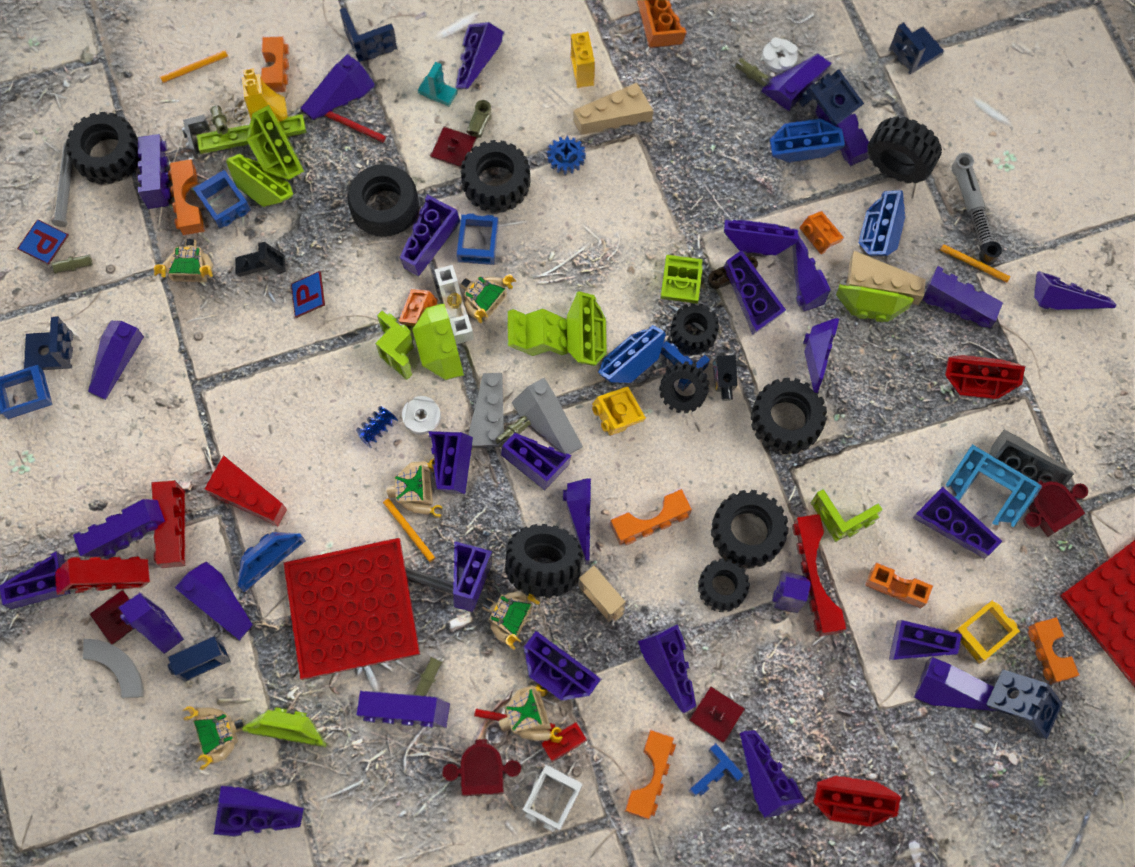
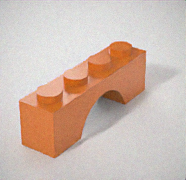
[168,159,205,235]
[610,489,692,545]
[625,730,676,820]

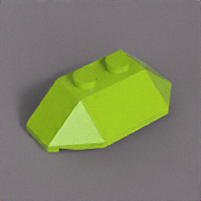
[246,105,304,180]
[226,154,293,207]
[836,284,914,322]
[567,291,607,366]
[413,303,464,380]
[242,707,327,748]

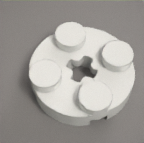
[762,38,798,73]
[402,396,441,435]

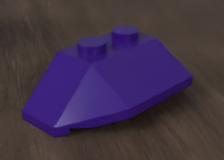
[724,220,798,256]
[524,631,602,701]

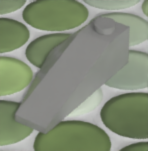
[512,378,583,454]

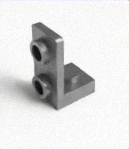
[182,114,210,158]

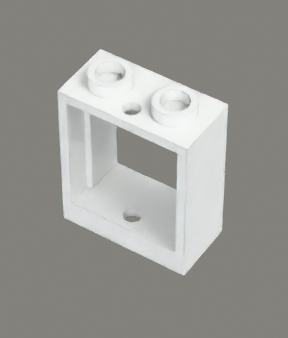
[523,765,583,832]

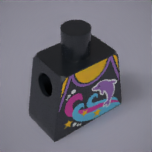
[713,355,738,401]

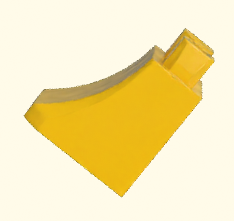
[242,68,288,122]

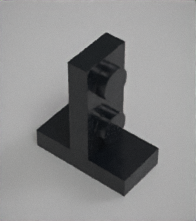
[235,242,285,277]

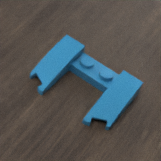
[946,444,1042,527]

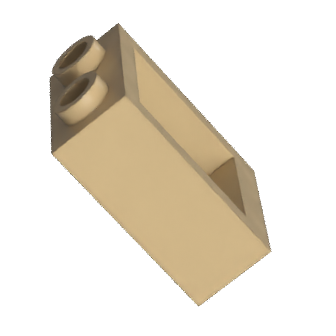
[578,566,626,622]

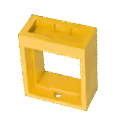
[570,32,595,88]
[953,600,1020,664]

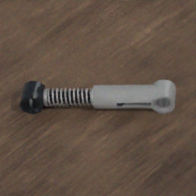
[951,153,1002,265]

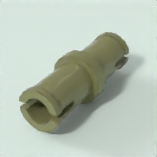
[735,58,770,87]
[210,105,228,135]
[52,254,93,274]
[495,416,531,448]
[413,657,443,696]

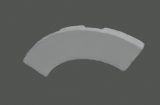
[83,639,144,698]

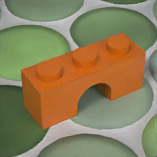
[261,36,289,92]
[865,563,933,608]
[1028,617,1079,685]

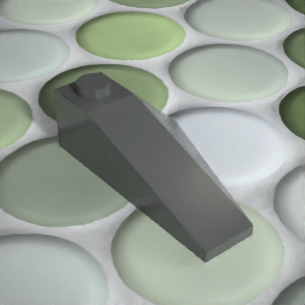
[989,429,1074,486]

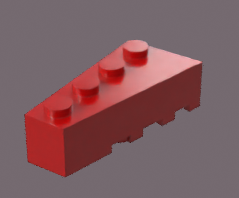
[204,455,287,527]
[151,480,185,568]
[55,556,150,595]

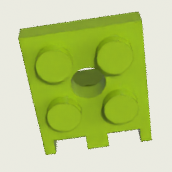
[811,489,883,542]

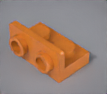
[800,211,844,254]
[398,289,438,326]

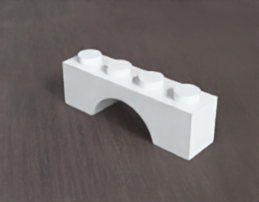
[435,265,474,344]

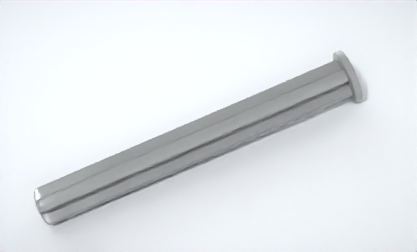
[52,143,73,227]

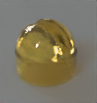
[447,293,462,309]

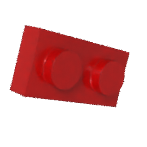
[541,722,587,762]

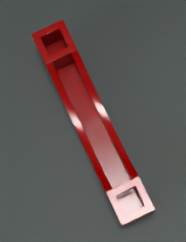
[792,514,846,637]

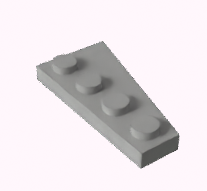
[468,373,504,448]

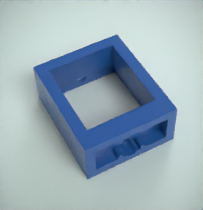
[193,170,251,229]
[457,213,499,265]
[0,365,53,419]

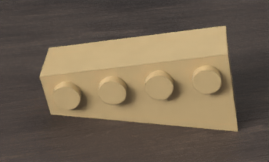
[573,83,653,135]
[846,251,926,305]

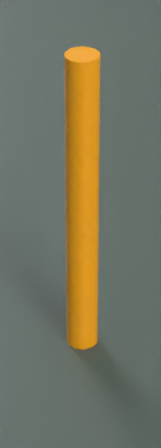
[160,50,228,83]
[940,244,1011,283]
[383,498,436,563]

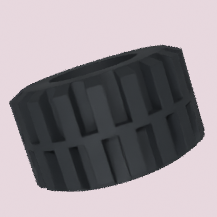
[670,303,719,355]
[659,361,709,413]
[698,558,750,612]

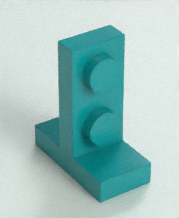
[418,62,457,107]

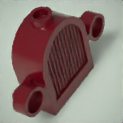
[1023,480,1088,537]
[442,739,521,797]

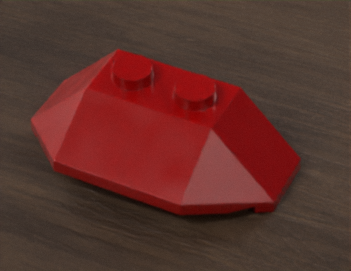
[945,355,1026,399]
[813,775,901,827]

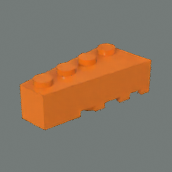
[637,0,687,48]

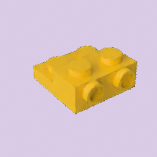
[592,386,646,436]

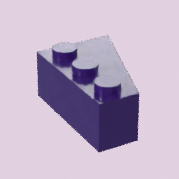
[428,431,473,494]
[501,433,572,491]
[453,541,492,612]
[0,551,71,610]
[772,570,811,613]
[889,620,962,660]

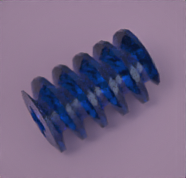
[356,406,398,448]

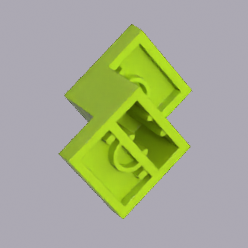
[660,254,703,304]
[508,308,568,356]
[375,311,414,380]

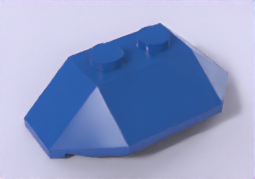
[770,119,845,162]
[858,190,906,256]
[598,325,666,383]
[238,532,306,592]

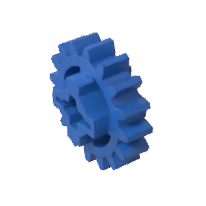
[547,136,586,174]

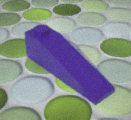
[456,22,504,89]
[300,54,375,120]
[761,54,832,111]
[803,318,839,393]
[563,478,591,565]
[175,561,253,641]
[740,730,806,818]
[213,786,304,837]

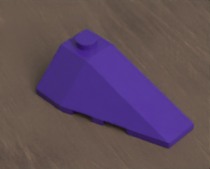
[792,234,831,312]
[1034,271,1117,310]
[88,321,144,400]
[638,624,696,713]
[914,657,996,711]

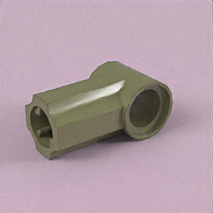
[467,100,492,138]

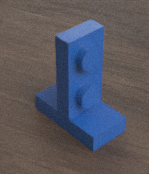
[660,341,710,391]
[688,743,744,797]

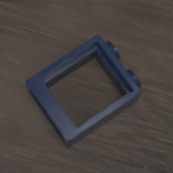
[167,636,230,682]

